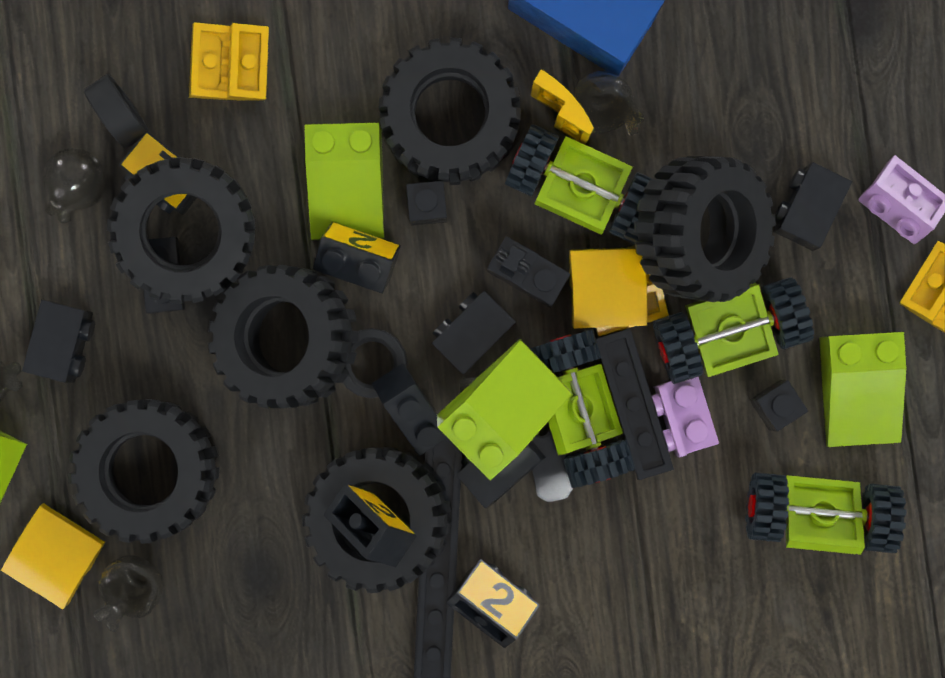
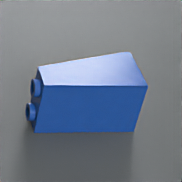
[508,0,665,78]

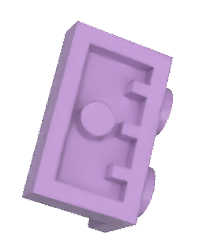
[859,155,945,244]
[651,377,719,458]

